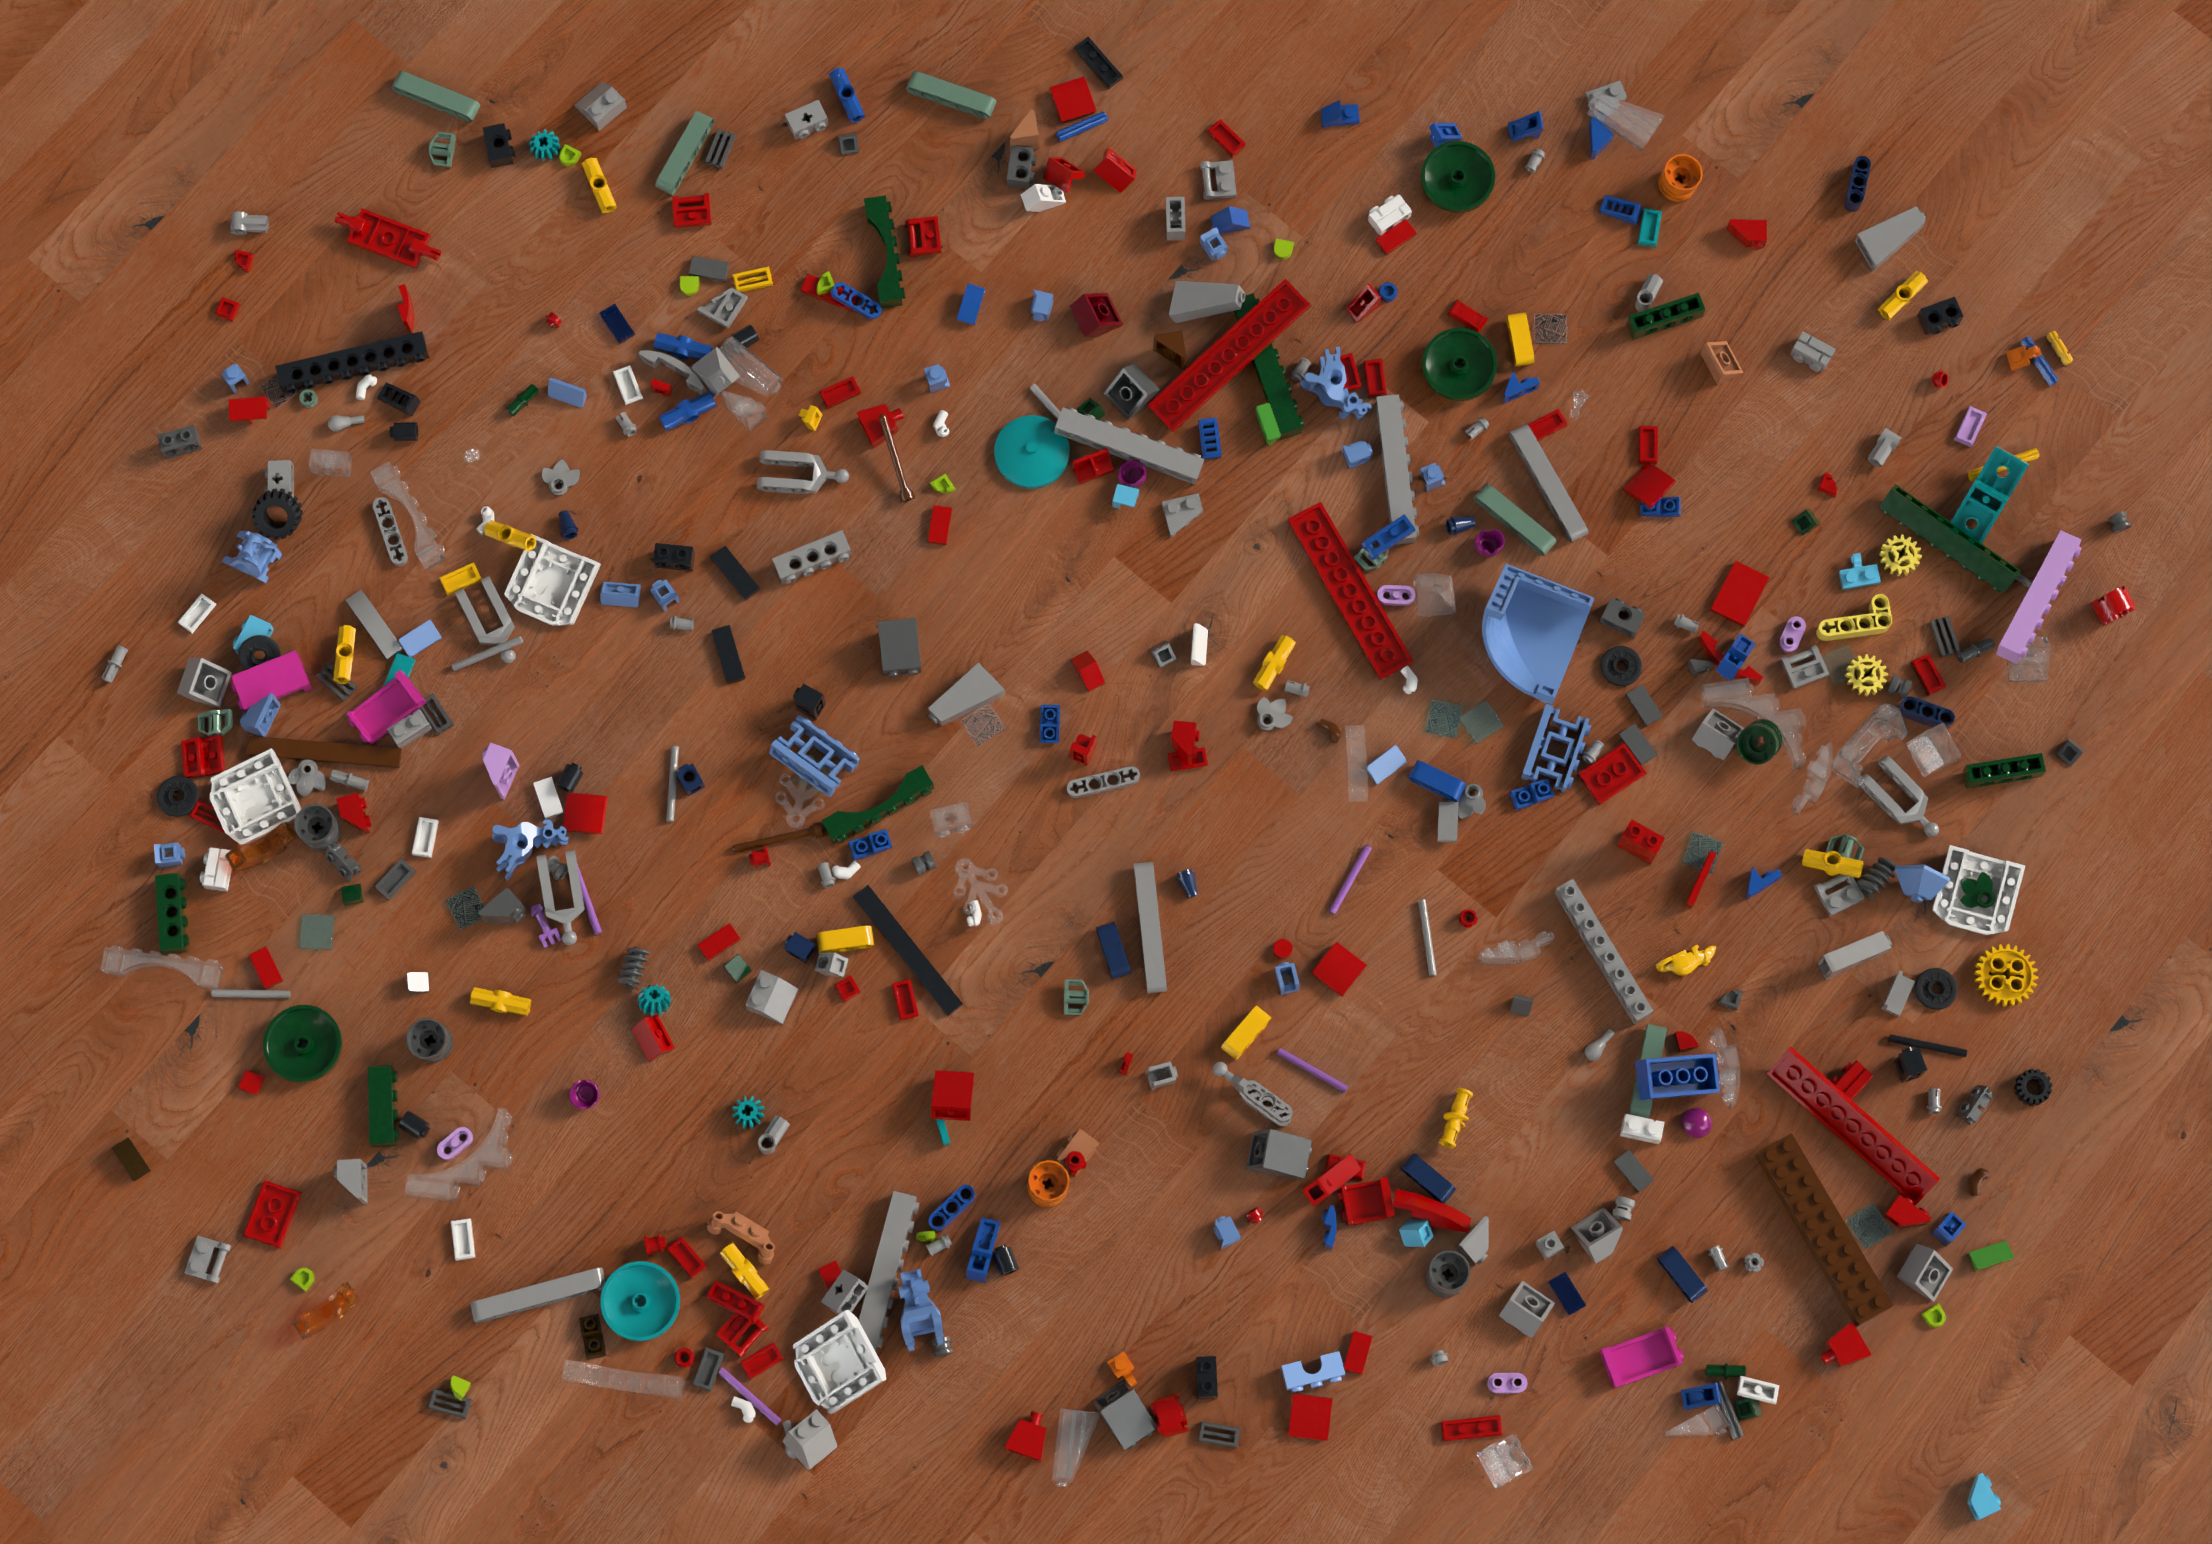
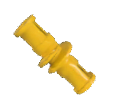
[1439,1088,1473,1149]

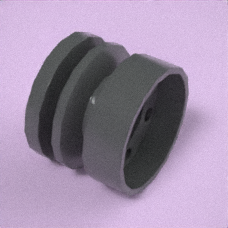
[294,804,340,851]
[406,1018,453,1063]
[1425,1250,1470,1298]

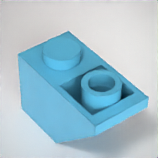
[233,615,274,654]
[1967,1473,2001,1521]

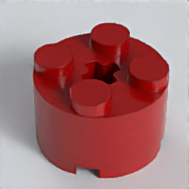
[2090,585,2136,626]
[1151,1393,1189,1438]

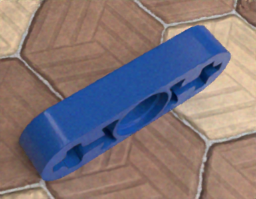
[831,282,882,320]

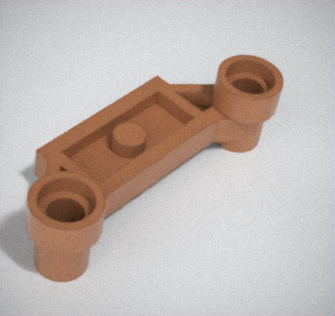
[707,1211,775,1265]

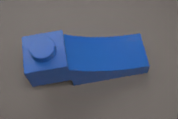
[1716,633,1756,680]
[966,1217,1001,1283]

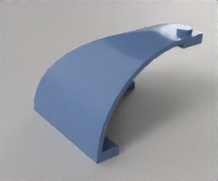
[1482,564,1594,704]

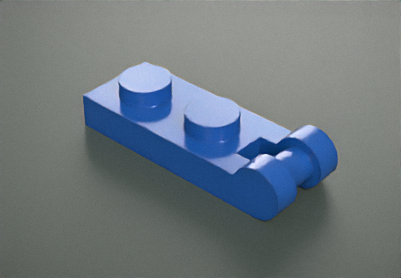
[1361,514,1415,560]

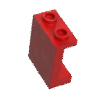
[1617,820,1665,865]
[931,1070,974,1121]
[1337,1177,1395,1226]

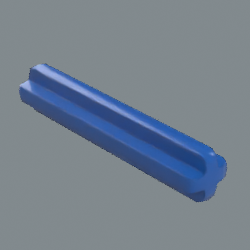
[1056,111,1108,142]
[2021,336,2059,386]

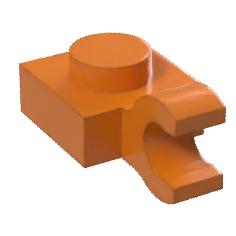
[2006,346,2042,371]
[1107,1351,1137,1387]

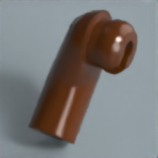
[1318,718,1342,743]
[1969,1168,1989,1196]

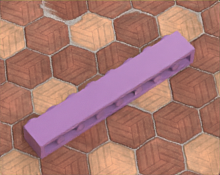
[1996,530,2082,664]

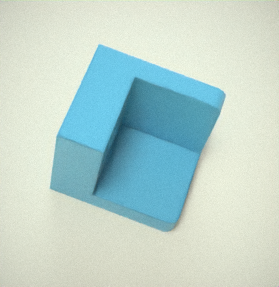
[1112,484,1139,509]
[1399,1219,1434,1247]

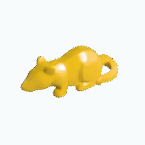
[1656,945,1716,976]

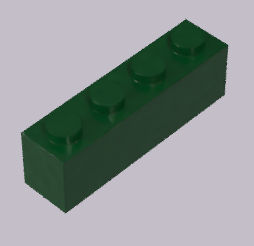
[368,1065,399,1147]

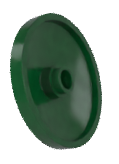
[1421,141,1495,213]
[1422,328,1497,401]
[263,1005,342,1083]

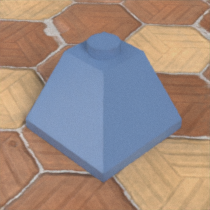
[240,693,281,737]
[1895,865,1950,903]

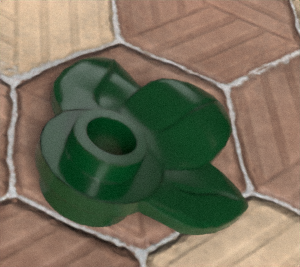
[1960,872,1995,908]

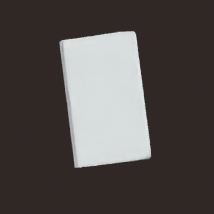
[1191,623,1208,666]
[1737,1376,1780,1405]

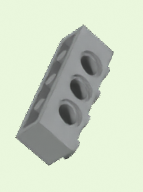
[772,530,852,584]

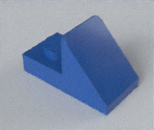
[1321,100,1360,127]
[1508,111,1544,142]
[1429,123,1463,148]
[1503,372,1540,404]
[1746,867,1782,900]
[1681,1383,1721,1410]

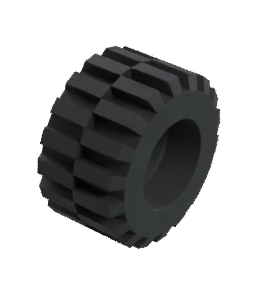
[252,488,303,540]

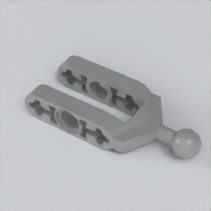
[757,450,849,494]
[455,576,516,664]
[1858,755,1939,837]
[536,850,585,946]
[1212,1062,1293,1128]

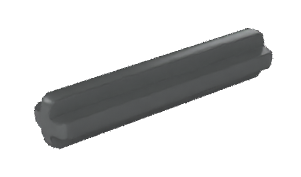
[1717,1382,1743,1439]

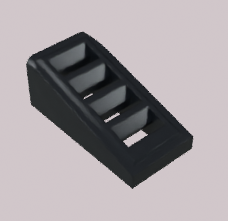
[377,382,421,416]

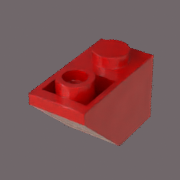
[1171,720,1200,765]
[336,792,372,834]
[1883,1195,1932,1228]

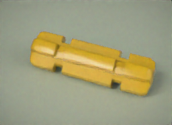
[2046,331,2073,365]

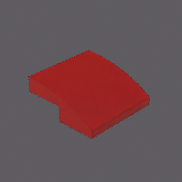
[1049,76,1096,122]
[397,284,415,334]
[1622,463,1676,509]
[181,735,226,778]
[562,793,608,834]
[1311,942,1367,997]
[1288,1393,1333,1441]

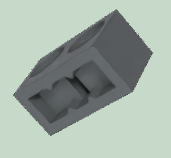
[1007,145,1037,189]
[157,425,203,459]

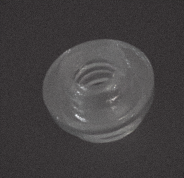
[462,448,481,464]

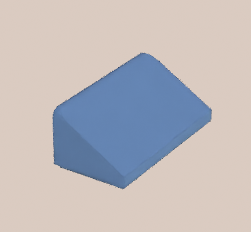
[548,378,587,408]
[600,582,641,607]
[398,620,442,658]
[1365,745,1407,785]

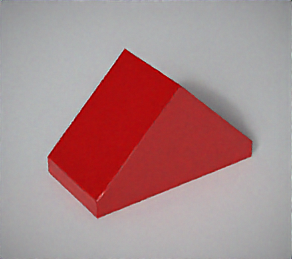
[1346,284,1381,322]
[1070,651,1105,692]

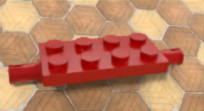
[334,208,442,269]

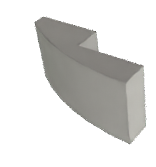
[1438,802,1459,842]

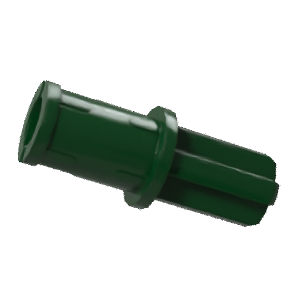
[506,384,539,417]
[1705,1363,1746,1379]

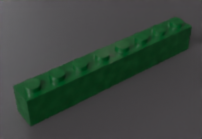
[1234,293,1304,440]
[1879,484,2021,594]

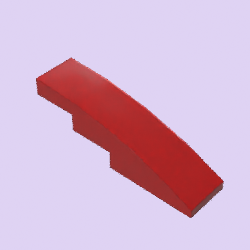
[1393,1189,1471,1233]

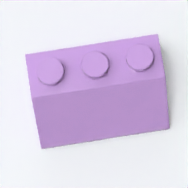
[482,742,519,800]

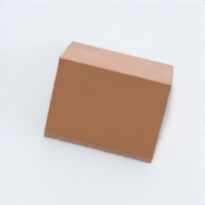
[1010,109,1039,151]
[1700,341,1743,386]

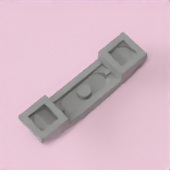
[638,350,705,395]
[346,590,403,660]

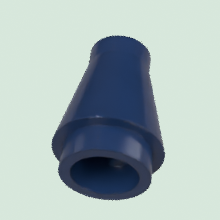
[558,510,578,540]
[1446,516,1475,535]
[1177,869,1199,898]

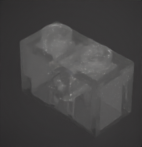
[308,449,352,477]
[930,802,973,838]

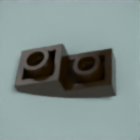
[111,1137,151,1182]
[579,1314,607,1360]

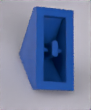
[1589,117,1614,159]
[1210,206,1250,234]
[1931,1211,1966,1247]

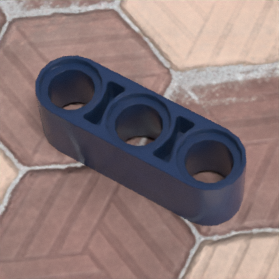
[1844,156,1871,212]
[1898,696,1955,730]
[1096,921,1131,979]
[1400,1153,1456,1204]
[1656,1246,1708,1303]

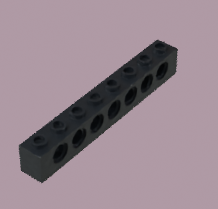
[275,331,430,393]

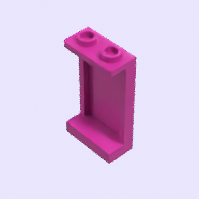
[230,650,312,713]
[346,670,427,745]
[1599,1326,1684,1389]

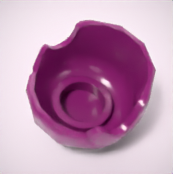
[1118,460,1147,488]
[1474,528,1505,557]
[569,1080,599,1110]
[1681,1108,1712,1138]

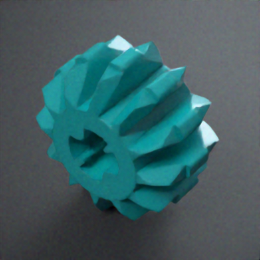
[528,129,560,161]
[638,983,671,1017]
[732,1096,765,1129]

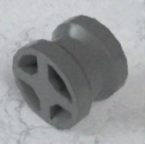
[2108,511,2132,533]
[931,1337,953,1357]

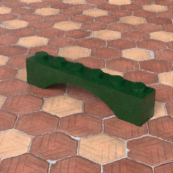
[864,195,905,309]
[821,765,934,844]

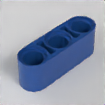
[1408,760,1466,802]
[929,1185,975,1232]

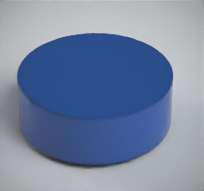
[1378,282,1397,302]

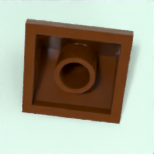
[1153,330,1187,370]

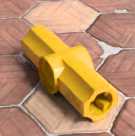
[581,158,617,213]
[1878,271,1928,321]
[484,520,536,552]
[333,625,356,684]
[1253,635,1296,691]
[1802,849,1863,878]
[470,987,532,1016]
[720,1243,769,1300]

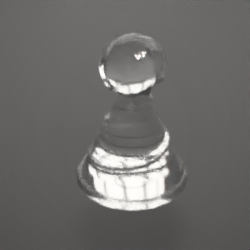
[1570,389,1590,418]

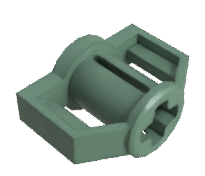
[429,132,456,168]
[1354,542,1389,571]
[198,709,233,737]
[1825,834,1865,861]
[1064,979,1089,1015]

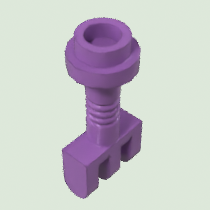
[530,904,562,948]

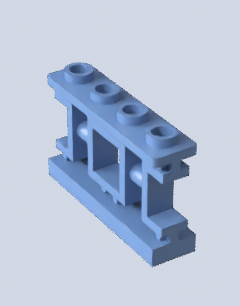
[1521,704,1591,793]
[769,715,860,798]

